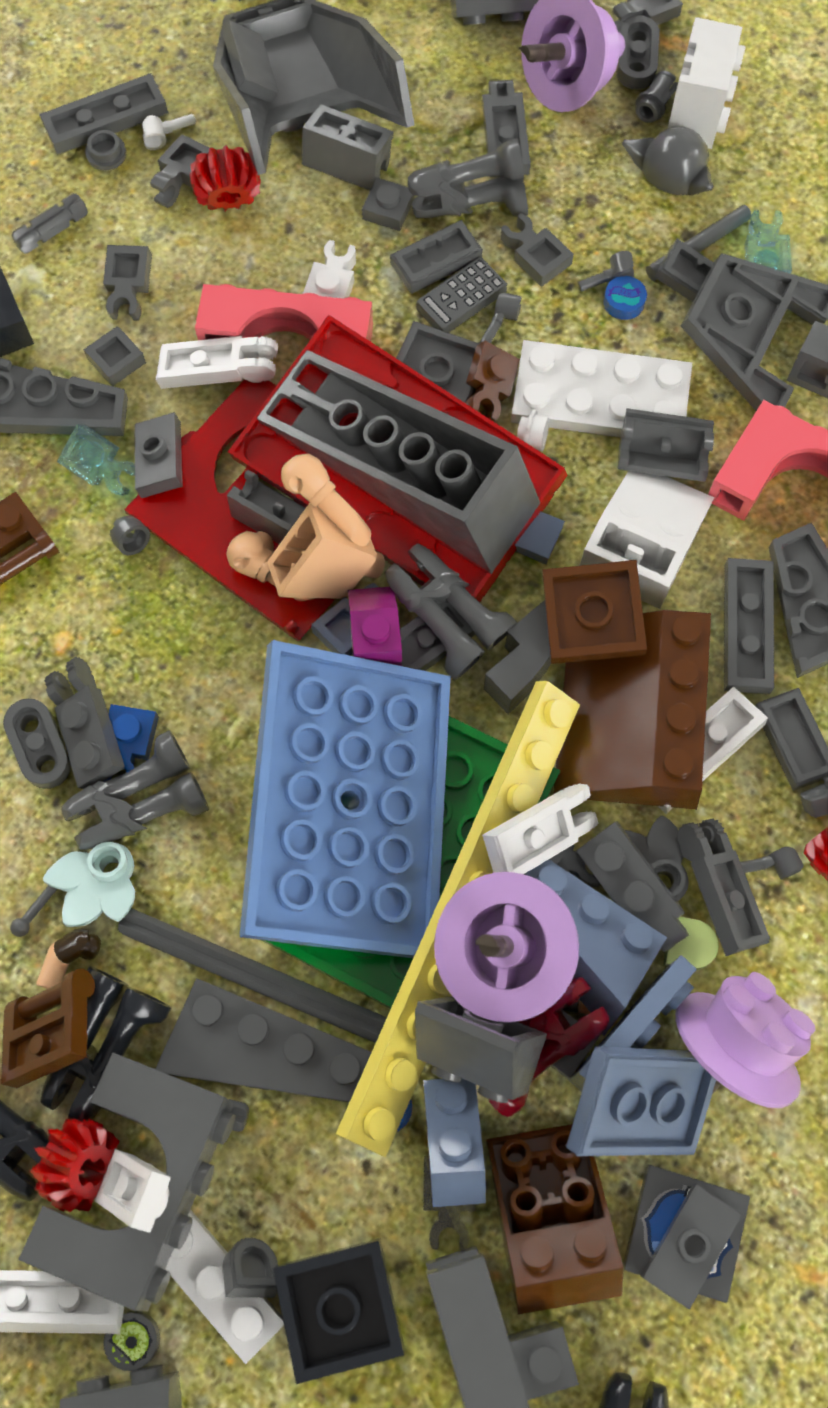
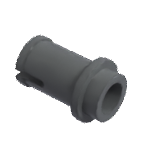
[635,71,678,123]

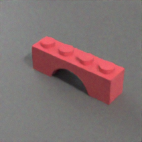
[195,284,373,342]

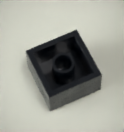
[273,1238,405,1384]

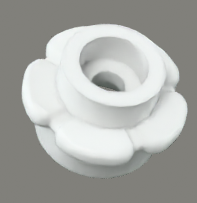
[517,410,549,451]

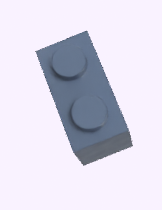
[423,1078,486,1207]

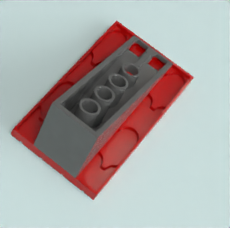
[228,315,567,602]

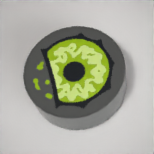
[104,1311,160,1371]

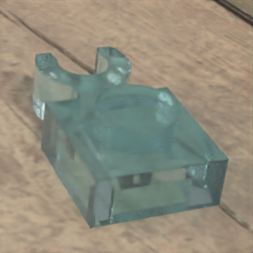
[744,210,792,274]
[57,424,135,495]

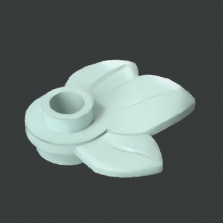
[43,842,135,927]

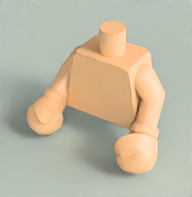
[226,454,385,601]

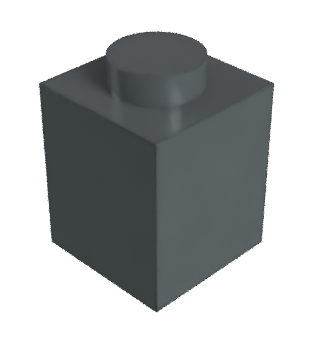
[508,1321,579,1401]

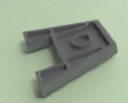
[681,253,828,411]

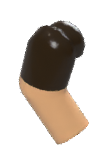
[35,928,101,989]

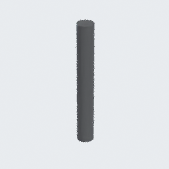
[646,205,752,281]

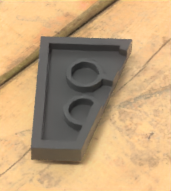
[768,522,828,678]

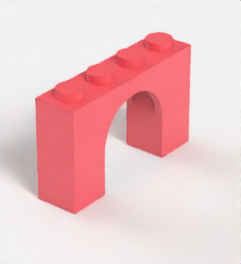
[708,400,828,521]

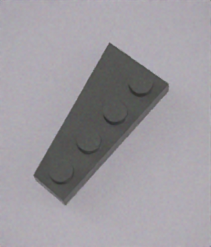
[0,358,128,436]
[155,978,372,1102]

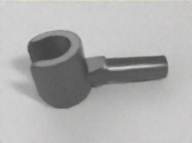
[578,251,634,292]
[479,293,522,344]
[741,846,804,880]

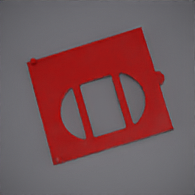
[124,379,335,641]

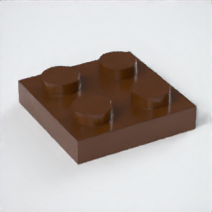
[542,560,647,664]

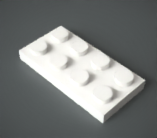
[511,340,692,437]

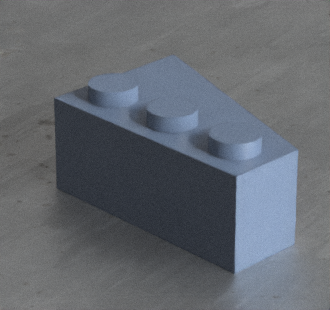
[526,859,667,1036]

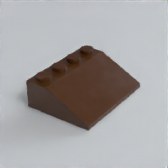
[553,610,711,810]

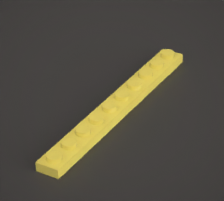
[336,681,580,1158]

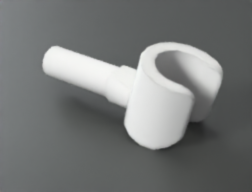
[142,114,196,150]

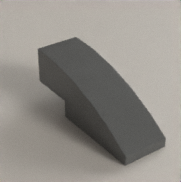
[484,600,551,714]

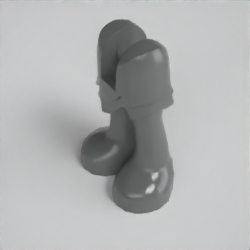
[408,138,529,219]
[385,544,518,681]
[61,730,209,850]

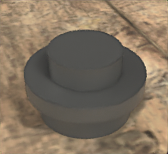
[85,130,126,171]

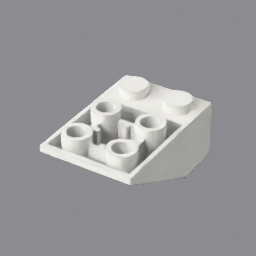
[580,471,714,609]

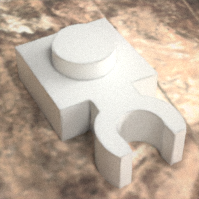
[303,240,356,298]

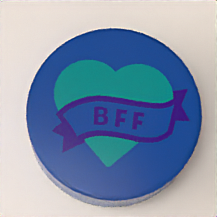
[603,276,647,320]

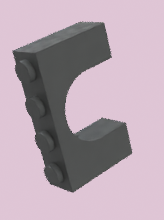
[18,1052,236,1311]
[426,1246,529,1408]

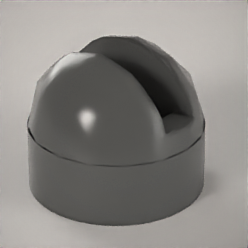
[110,516,150,556]

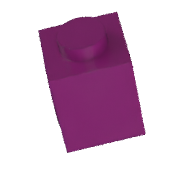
[348,586,402,666]

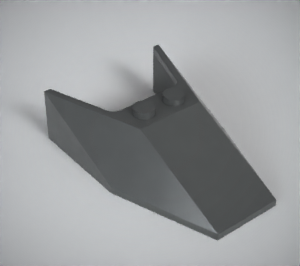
[213,0,415,175]

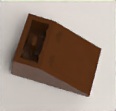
[486,1124,624,1315]

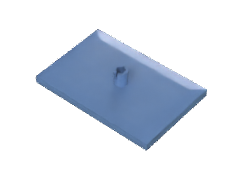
[239,640,451,958]

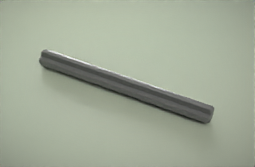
[118,908,387,1043]

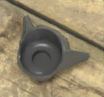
[622,127,714,195]

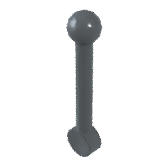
[10,885,57,937]

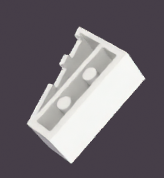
[667,17,746,149]

